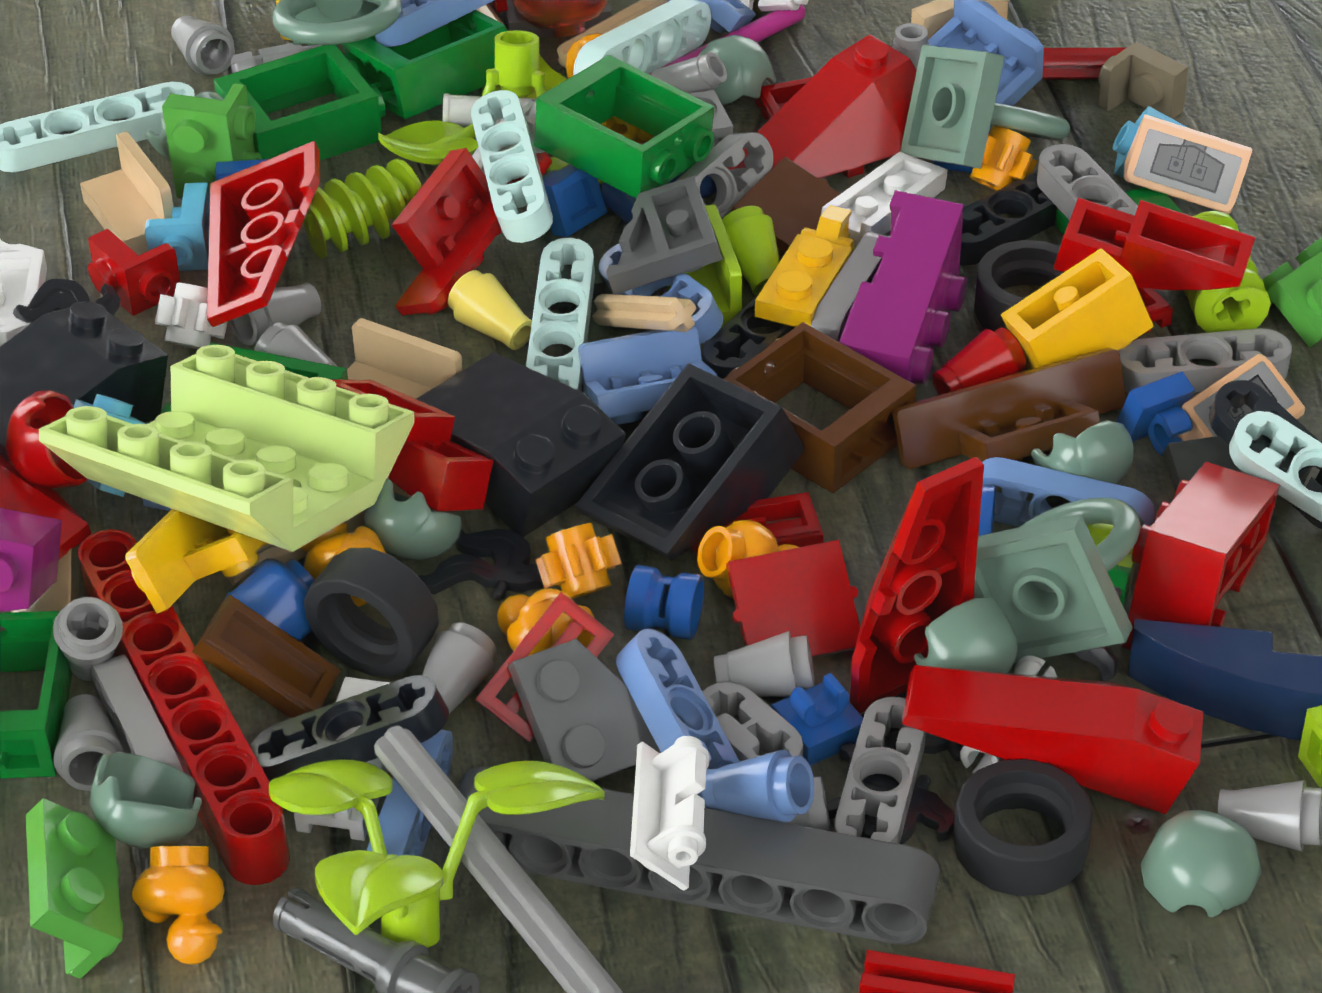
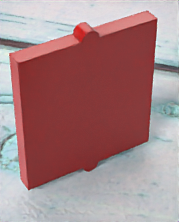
[726,540,860,658]

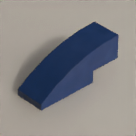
[1128,619,1322,740]

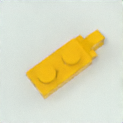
[755,205,855,327]

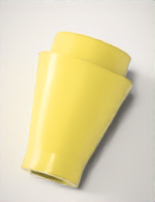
[448,270,532,350]

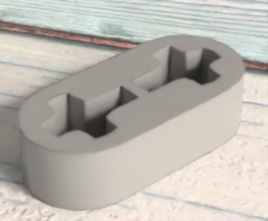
[702,682,803,761]

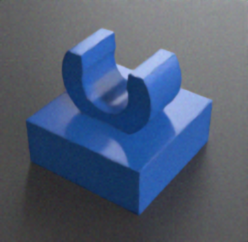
[542,164,607,237]
[1116,371,1195,456]
[772,673,863,766]

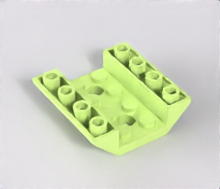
[39,345,414,552]

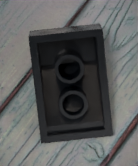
[0,301,168,462]
[416,352,626,537]
[575,363,805,561]

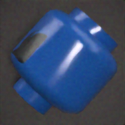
[226,558,315,641]

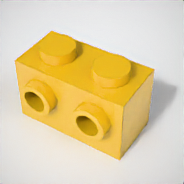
[1001,248,1154,370]

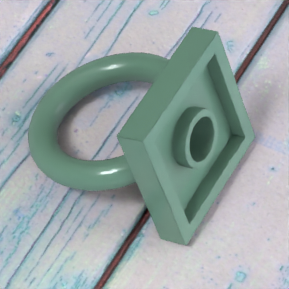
[272,0,402,45]
[900,45,1070,169]
[973,498,1141,663]

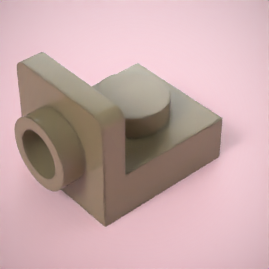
[1099,41,1188,119]

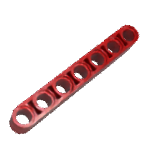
[78,529,290,885]

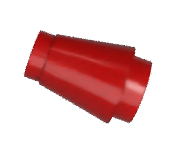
[932,327,1026,395]

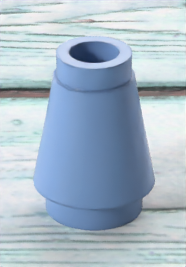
[702,750,814,822]

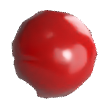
[5,390,89,489]

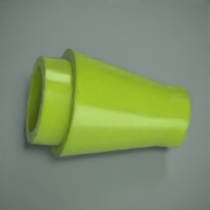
[722,206,780,296]

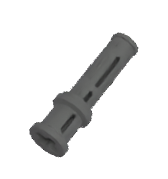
[273,887,479,993]

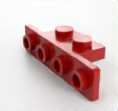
[392,148,552,316]

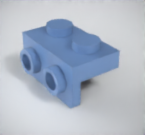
[928,0,1044,106]
[578,326,717,424]

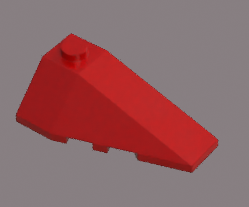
[207,141,320,327]
[850,457,984,714]
[902,665,1203,815]

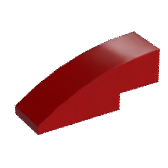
[1053,197,1256,290]
[330,379,494,511]

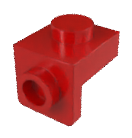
[88,228,181,316]

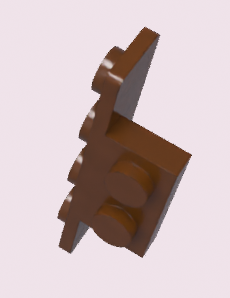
[892,348,1126,469]

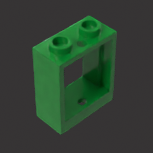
[342,10,508,119]
[213,45,386,161]
[534,55,715,198]
[0,611,72,779]

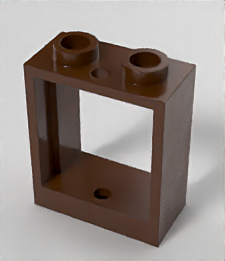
[724,322,916,493]

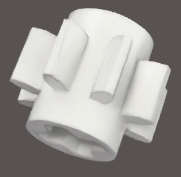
[155,283,228,350]

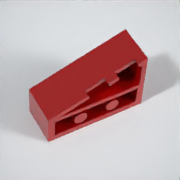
[1121,462,1280,650]

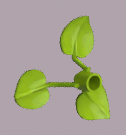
[378,30,603,184]
[269,760,605,948]

